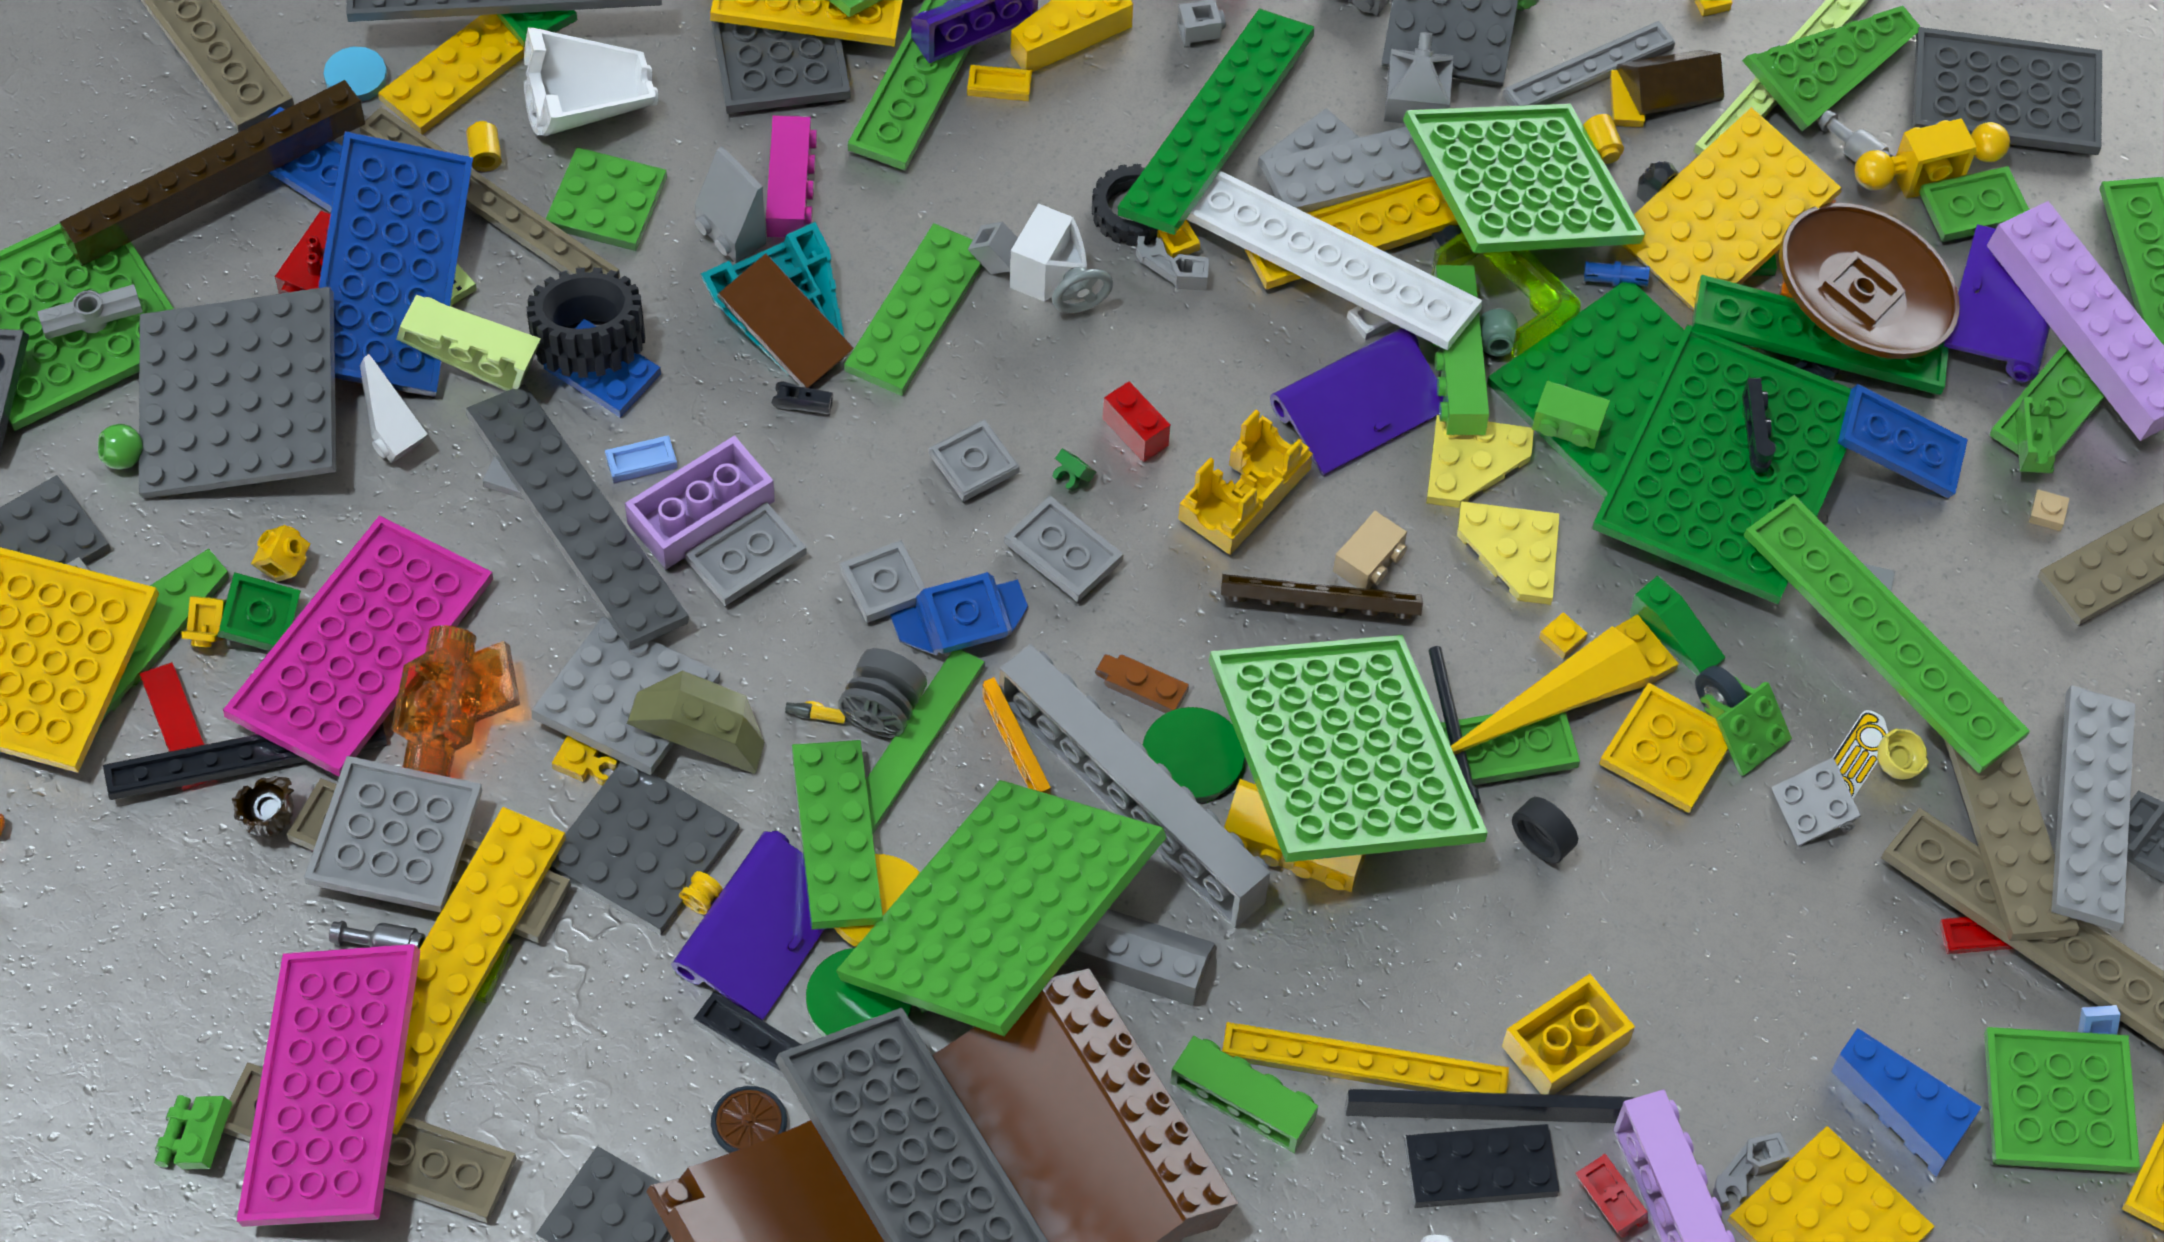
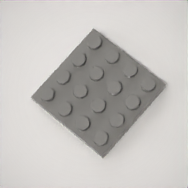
[531,617,720,775]
[304,756,483,913]

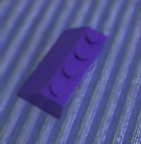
[911,0,1038,63]

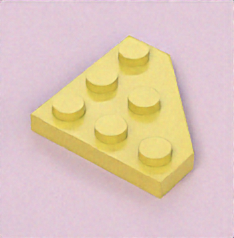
[1426,414,1534,508]
[1457,501,1559,605]

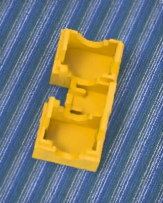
[1178,410,1313,555]

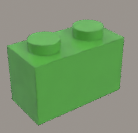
[1532,381,1610,449]

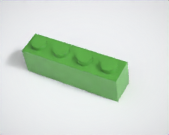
[1170,1035,1318,1153]

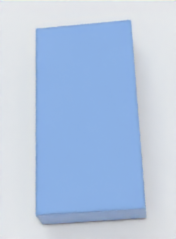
[605,435,678,483]

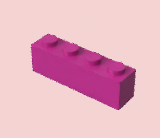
[766,116,817,238]

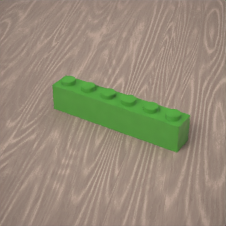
[1433,265,1489,435]

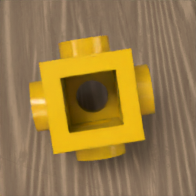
[251,525,311,582]

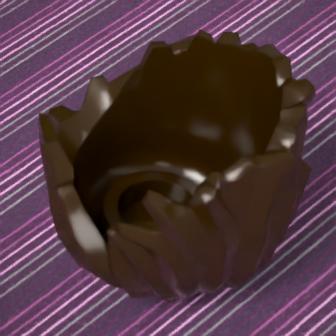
[232,776,294,837]

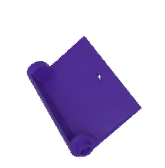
[1944,224,2050,382]
[1270,328,1443,476]
[671,831,824,1021]

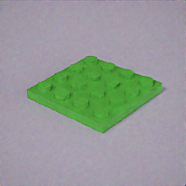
[1984,1027,2140,1173]

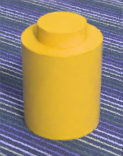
[1583,114,1624,164]
[466,121,502,172]

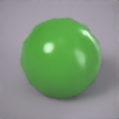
[98,424,143,470]

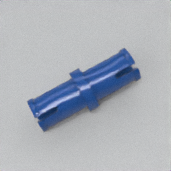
[1584,261,1650,287]

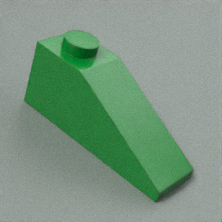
[1629,575,1726,676]

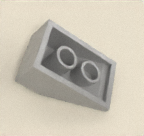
[695,147,766,263]

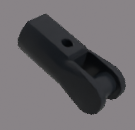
[771,381,833,415]

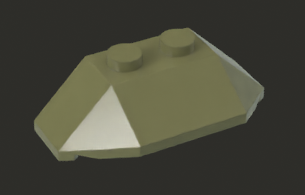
[626,670,765,774]

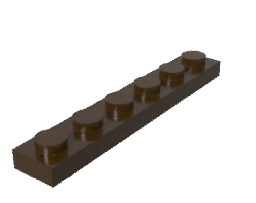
[1221,574,1423,619]

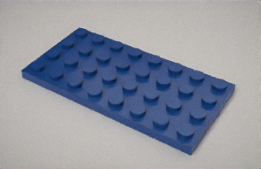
[318,131,473,397]

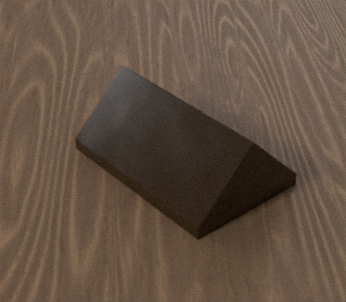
[1616,50,1724,115]

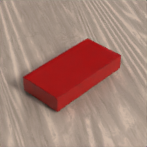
[1939,917,2014,954]

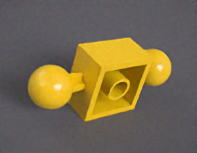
[1854,118,2010,199]

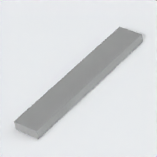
[1503,21,1675,106]

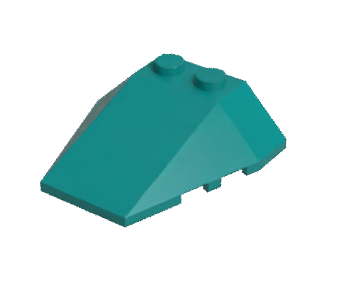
[700,222,844,375]

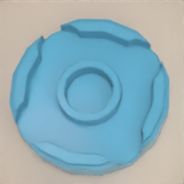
[323,46,387,101]

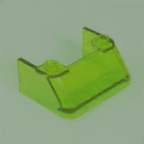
[1431,232,1581,360]

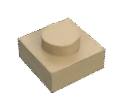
[2028,489,2070,531]

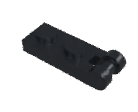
[1742,378,1776,473]

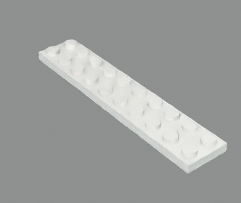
[1187,171,1482,350]

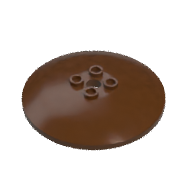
[1779,203,1960,359]

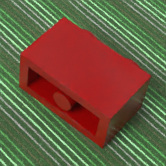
[1102,381,1171,462]

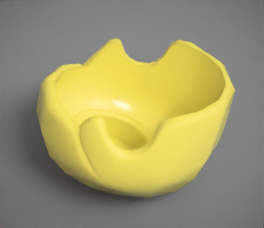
[1877,728,1929,780]

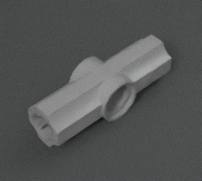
[37,284,143,339]

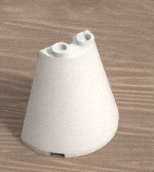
[524,28,658,136]

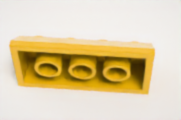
[1224,779,1366,892]

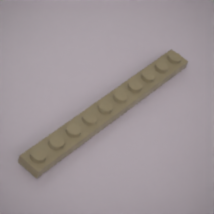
[360,107,620,277]

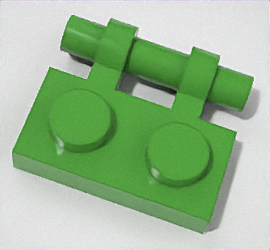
[154,1095,233,1169]

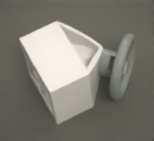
[1010,203,1113,313]

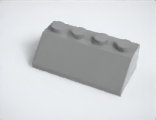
[1063,909,1215,1006]

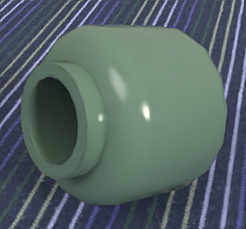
[1480,309,1520,356]

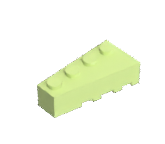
[396,295,541,391]

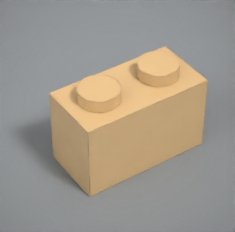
[1333,511,1407,589]

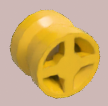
[679,871,723,915]

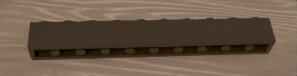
[60,80,365,266]

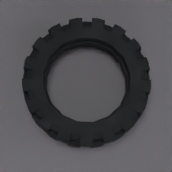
[1091,164,1158,246]

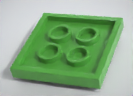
[546,147,667,251]

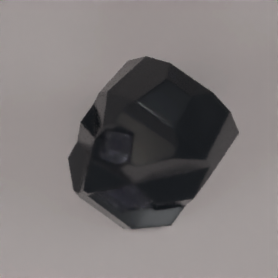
[1637,161,1679,204]

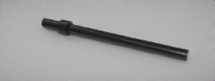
[1428,646,1481,813]

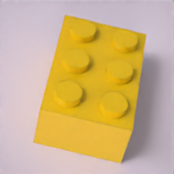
[1502,973,1635,1095]

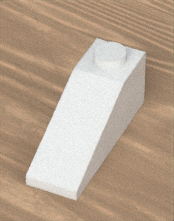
[360,354,428,464]

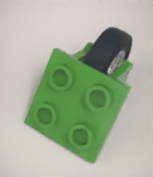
[1695,666,1792,776]

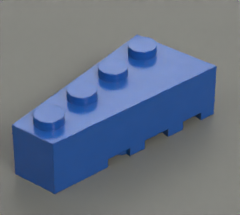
[1831,1028,1981,1177]

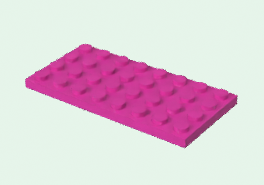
[223,515,493,777]
[236,944,421,1227]

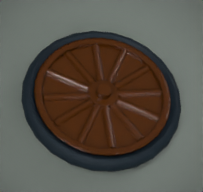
[711,1086,787,1153]

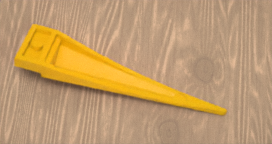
[1451,614,1678,755]

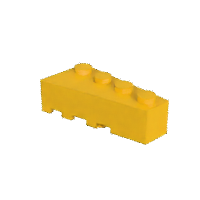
[1011,0,1134,72]

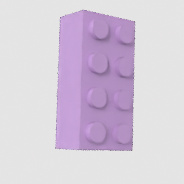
[625,435,775,570]

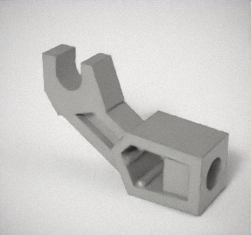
[1136,236,1209,290]
[1713,1132,1791,1208]

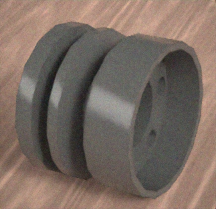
[838,648,927,738]

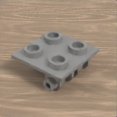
[1771,757,1861,846]

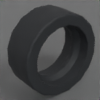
[1511,796,1579,864]

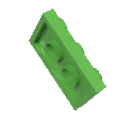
[1919,166,2030,242]

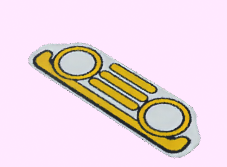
[1833,710,1888,798]

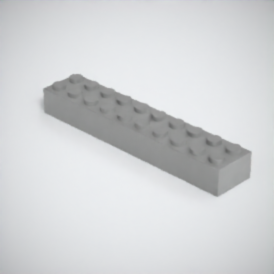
[999,644,1270,929]

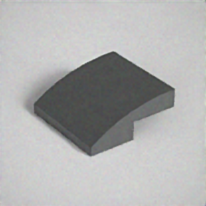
[2127,790,2164,882]

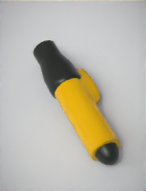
[785,701,850,724]

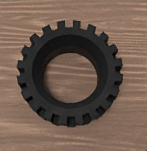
[526,267,646,378]

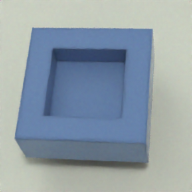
[2078,1005,2121,1035]

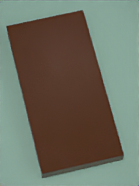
[717,253,854,388]

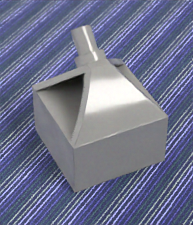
[1384,32,1453,123]

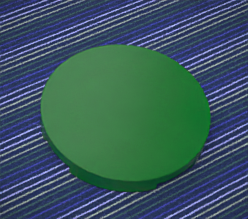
[1142,707,1245,803]
[806,948,912,1037]

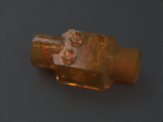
[391,625,484,777]

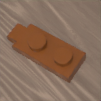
[1095,654,1189,714]

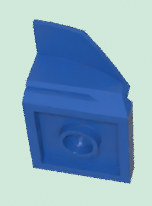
[890,572,1028,656]

